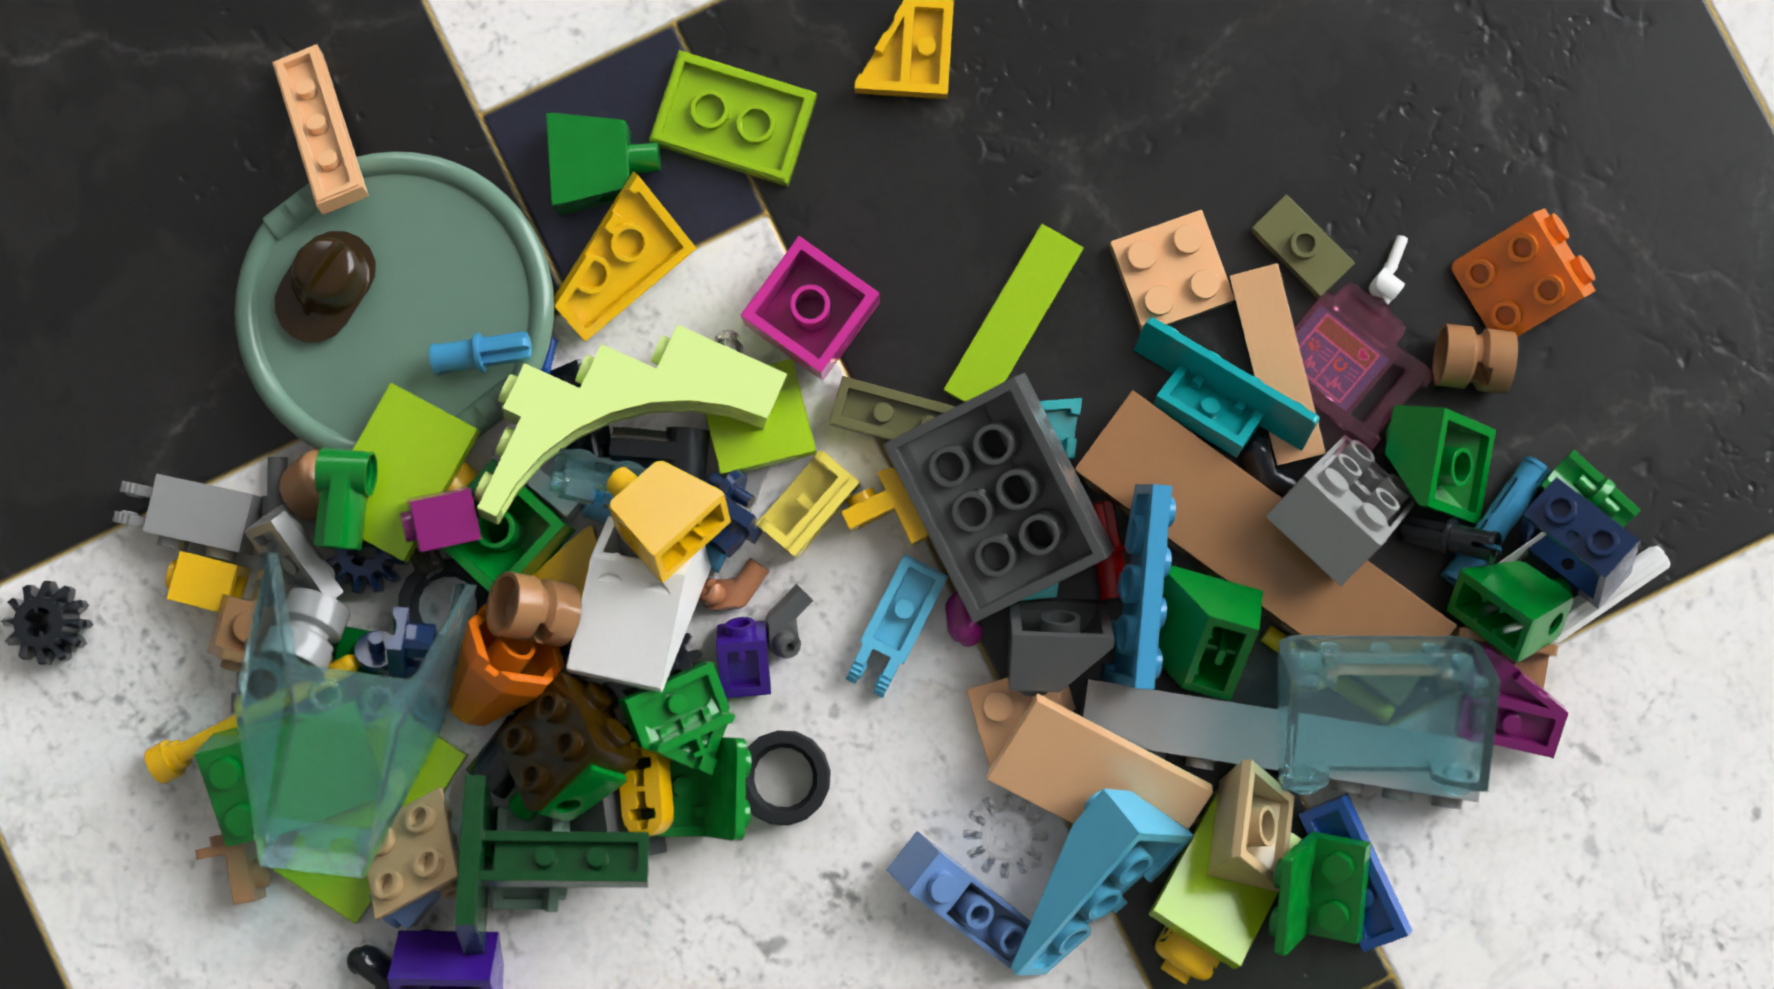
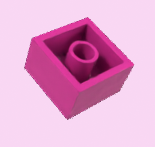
[741,236,880,381]

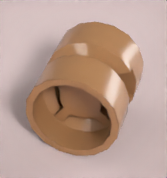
[1432,323,1518,394]
[486,571,581,647]

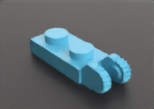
[846,554,948,698]

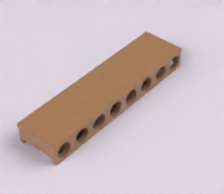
[1074,390,1457,706]

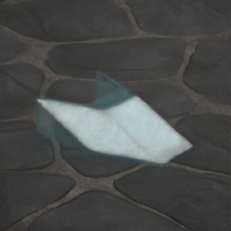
[234,552,477,879]

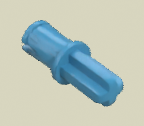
[429,331,532,376]

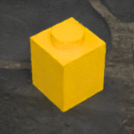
[165,551,251,612]

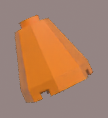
[446,603,565,726]

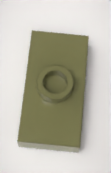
[1250,194,1355,299]

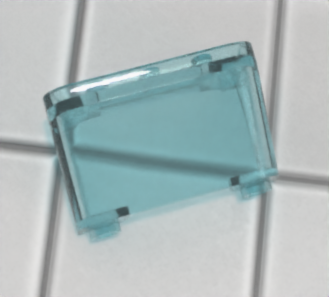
[1277,635,1501,796]

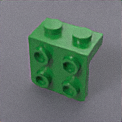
[651,737,752,841]

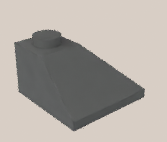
[1008,598,1114,697]

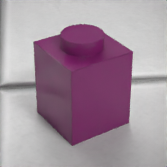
[400,486,482,552]

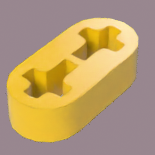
[620,741,674,836]

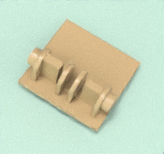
[360,787,459,920]

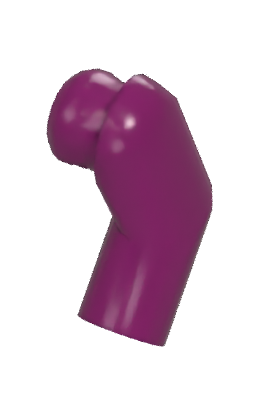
[945,590,983,647]

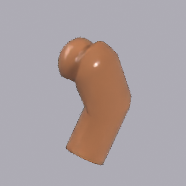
[699,558,770,611]

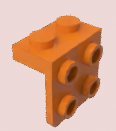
[1452,208,1596,337]

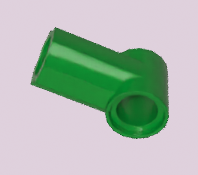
[314,448,378,551]

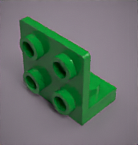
[1269,831,1371,956]

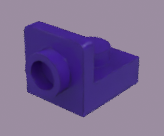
[716,617,771,698]

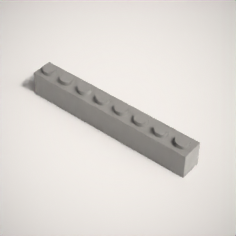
[1079,680,1486,810]

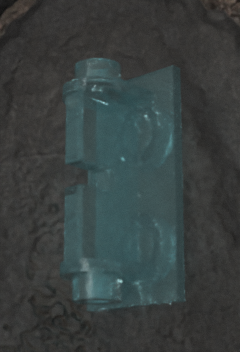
[549,448,647,510]

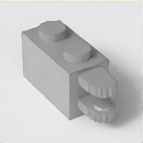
[112,474,262,562]

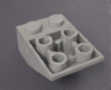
[1266,435,1417,586]

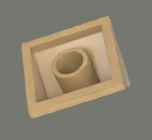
[1208,759,1295,892]

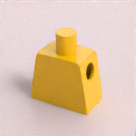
[606,461,731,583]

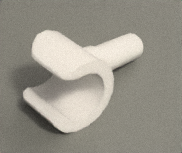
[1369,235,1408,305]

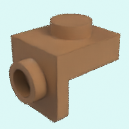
[195,835,271,905]

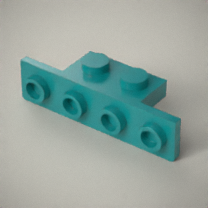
[1134,317,1320,458]

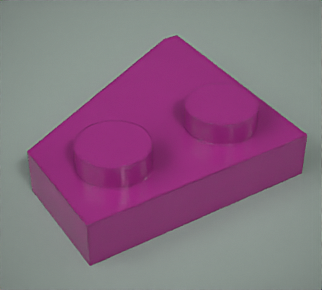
[1453,641,1569,758]

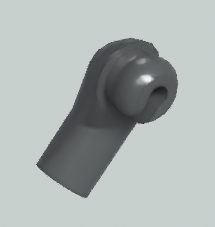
[765,584,814,659]

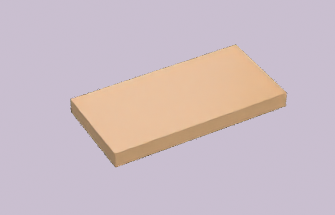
[987,693,1213,829]

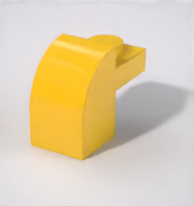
[841,467,930,547]

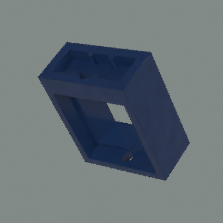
[1519,476,1640,610]

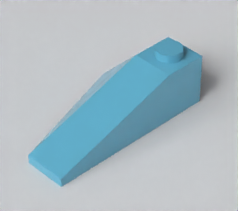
[1011,788,1194,975]

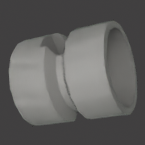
[261,587,350,682]

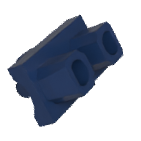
[707,469,763,558]
[355,606,439,699]

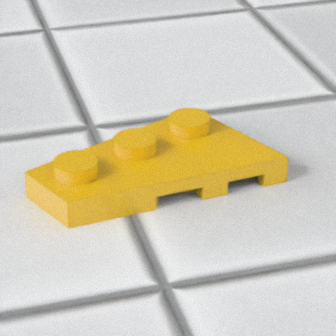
[554,171,697,342]

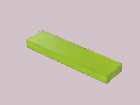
[943,224,1084,403]

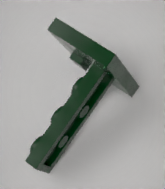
[454,775,650,954]

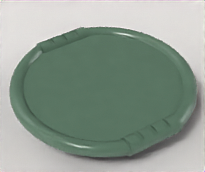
[234,151,555,450]

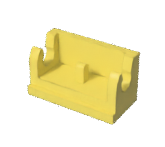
[756,451,861,560]

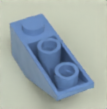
[886,831,1031,969]

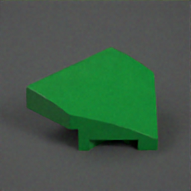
[618,661,735,775]

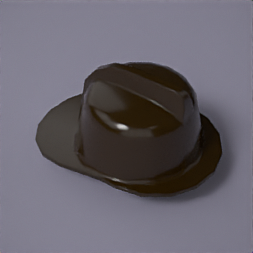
[275,231,376,342]

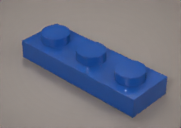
[1298,793,1413,952]

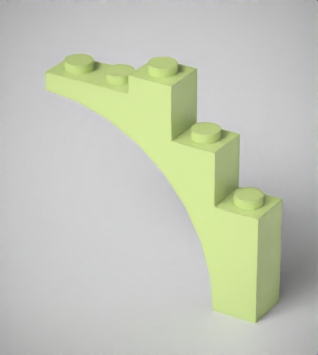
[474,325,787,525]

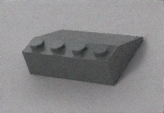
[883,373,1115,623]

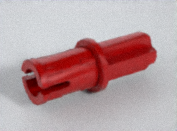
[1092,501,1126,600]

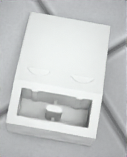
[566,516,711,692]

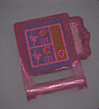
[1295,283,1435,451]

